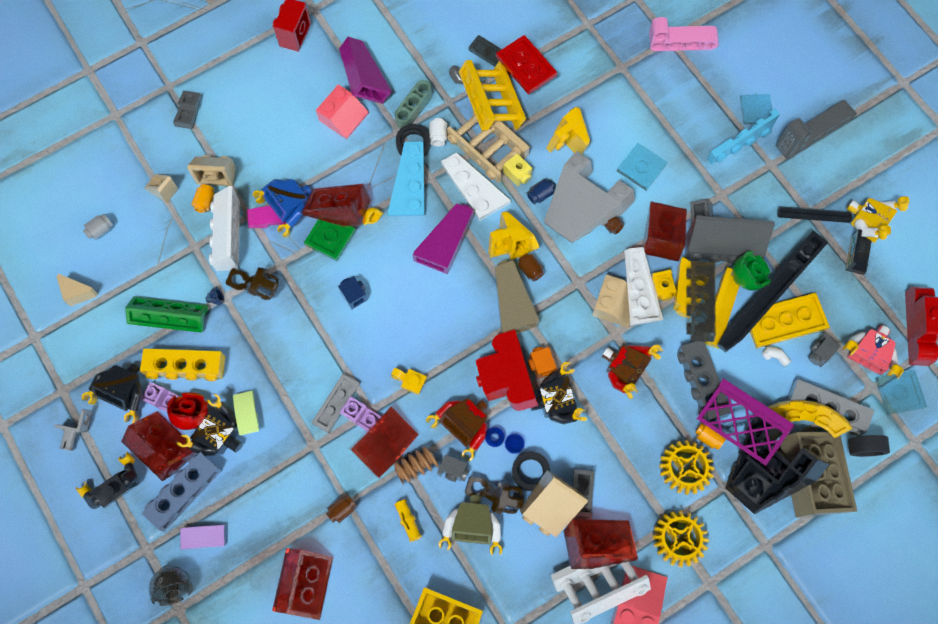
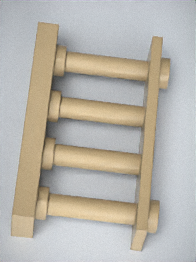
[447,110,530,183]

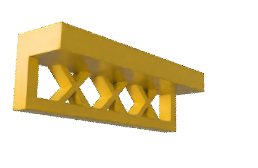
[701,267,739,349]

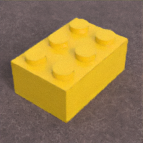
[410,587,483,624]

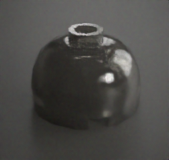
[148,566,193,606]

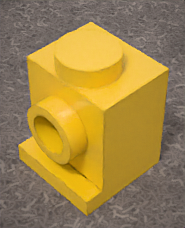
[652,270,677,301]

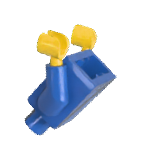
[253,179,311,238]

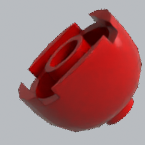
[166,392,208,430]

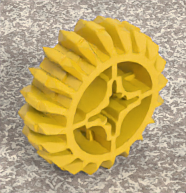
[659,440,715,495]
[652,510,709,567]

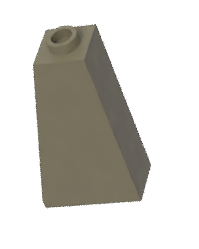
[495,260,539,334]

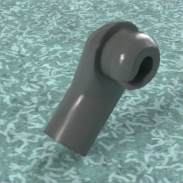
[449,65,463,84]

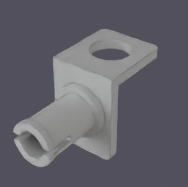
[54,409,92,451]

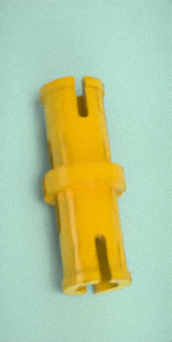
[394,499,422,542]

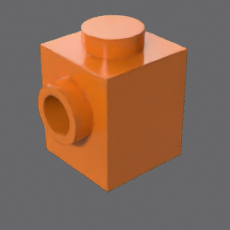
[528,347,557,379]

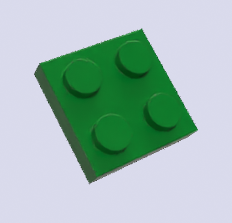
[304,212,356,261]

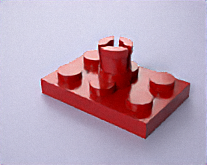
[496,35,557,95]

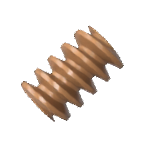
[394,446,439,486]

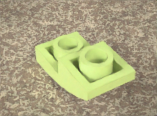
[233,391,259,435]

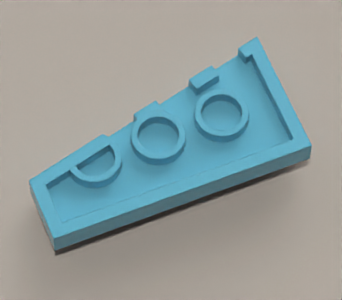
[387,141,424,216]

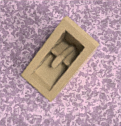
[144,174,178,203]
[57,274,98,306]

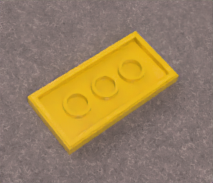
[750,293,830,349]

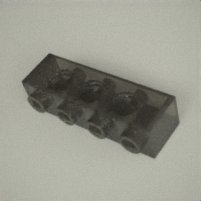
[686,261,716,342]

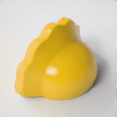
[361,207,383,225]

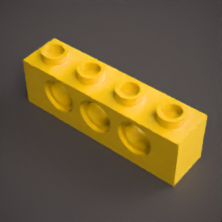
[140,349,225,381]

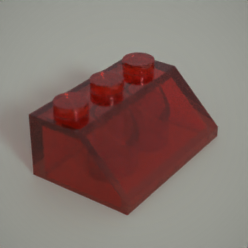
[121,411,195,481]
[272,548,333,620]

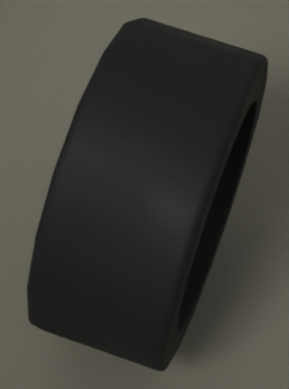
[396,124,430,157]
[848,435,890,457]
[512,451,550,491]

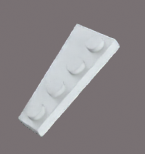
[441,153,511,221]
[625,247,664,326]

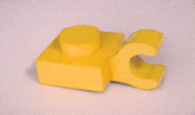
[391,368,427,395]

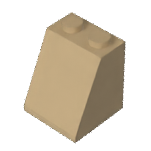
[520,470,588,537]

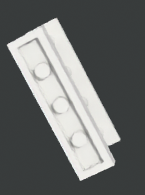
[551,540,651,624]

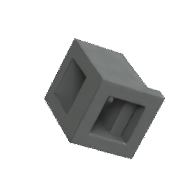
[809,333,841,367]
[437,454,469,482]

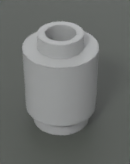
[83,214,113,240]

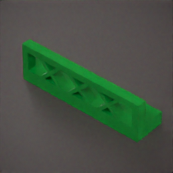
[125,296,208,333]

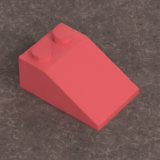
[611,565,668,624]

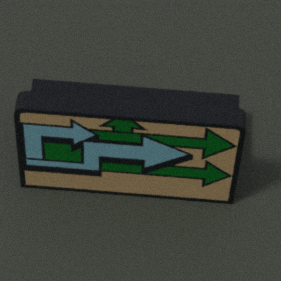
[845,229,872,275]

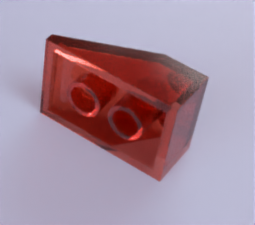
[302,184,371,226]
[642,201,687,262]
[349,407,419,478]
[563,519,638,569]

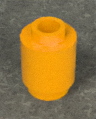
[191,184,214,213]
[695,423,726,450]

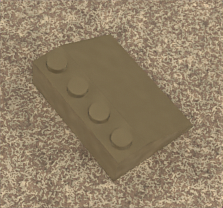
[781,432,857,518]

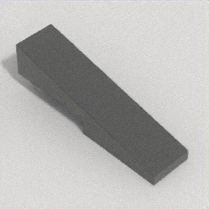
[568,468,595,554]

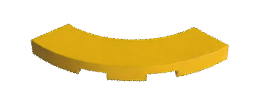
[768,400,852,438]

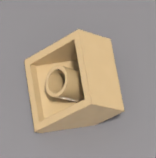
[187,155,236,186]
[592,274,630,328]

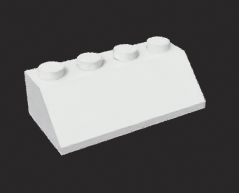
[209,186,240,271]

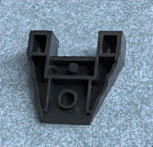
[725,417,829,514]

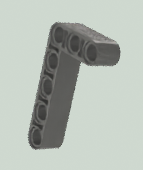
[776,100,857,160]

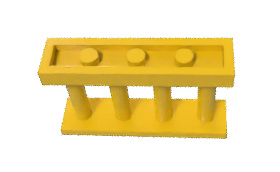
[459,60,526,131]

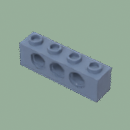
[142,452,222,532]

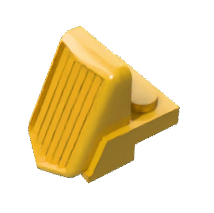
[546,107,590,154]
[488,211,539,260]

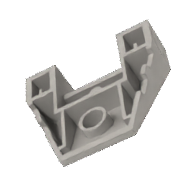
[544,151,635,243]

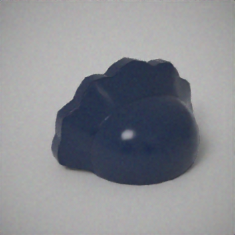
[205,286,224,305]

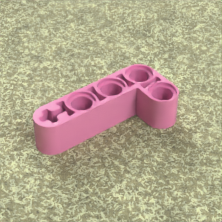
[649,17,719,51]

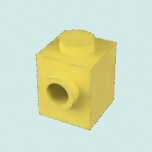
[503,153,532,187]

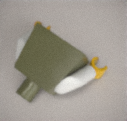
[439,495,502,555]

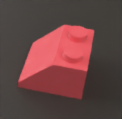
[316,84,369,139]

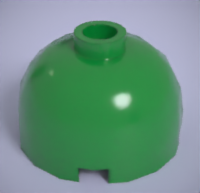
[732,251,771,291]

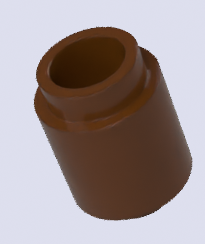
[518,253,545,282]
[326,494,357,523]

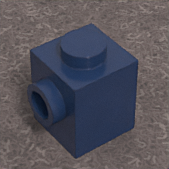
[338,276,368,310]

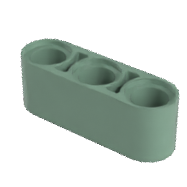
[395,80,432,129]

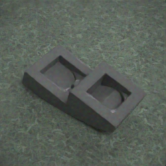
[173,90,201,129]

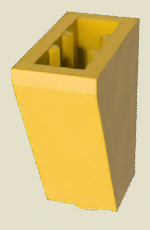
[673,257,716,319]

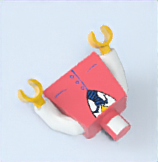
[842,325,904,379]

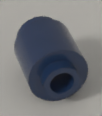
[526,179,555,205]

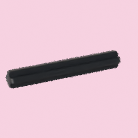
[777,207,852,223]

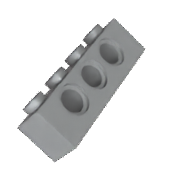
[787,379,874,436]

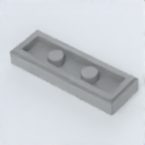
[312,373,360,434]

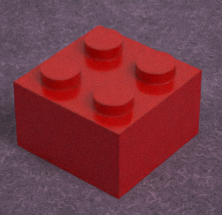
[273,0,311,52]

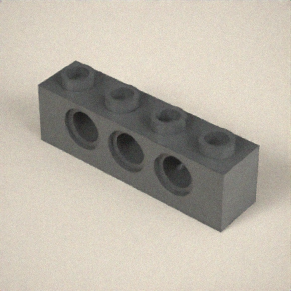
[677,340,731,422]

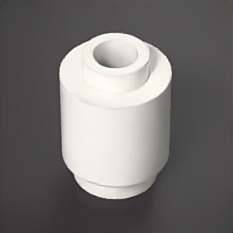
[429,118,447,147]

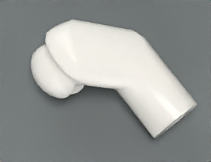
[762,346,792,367]

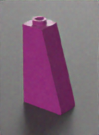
[339,36,391,104]
[412,203,474,275]

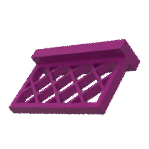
[696,378,794,466]

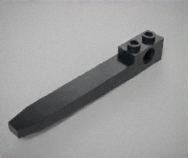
[717,230,829,353]

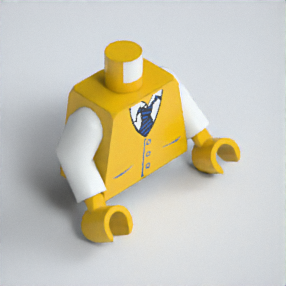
[847,196,910,243]

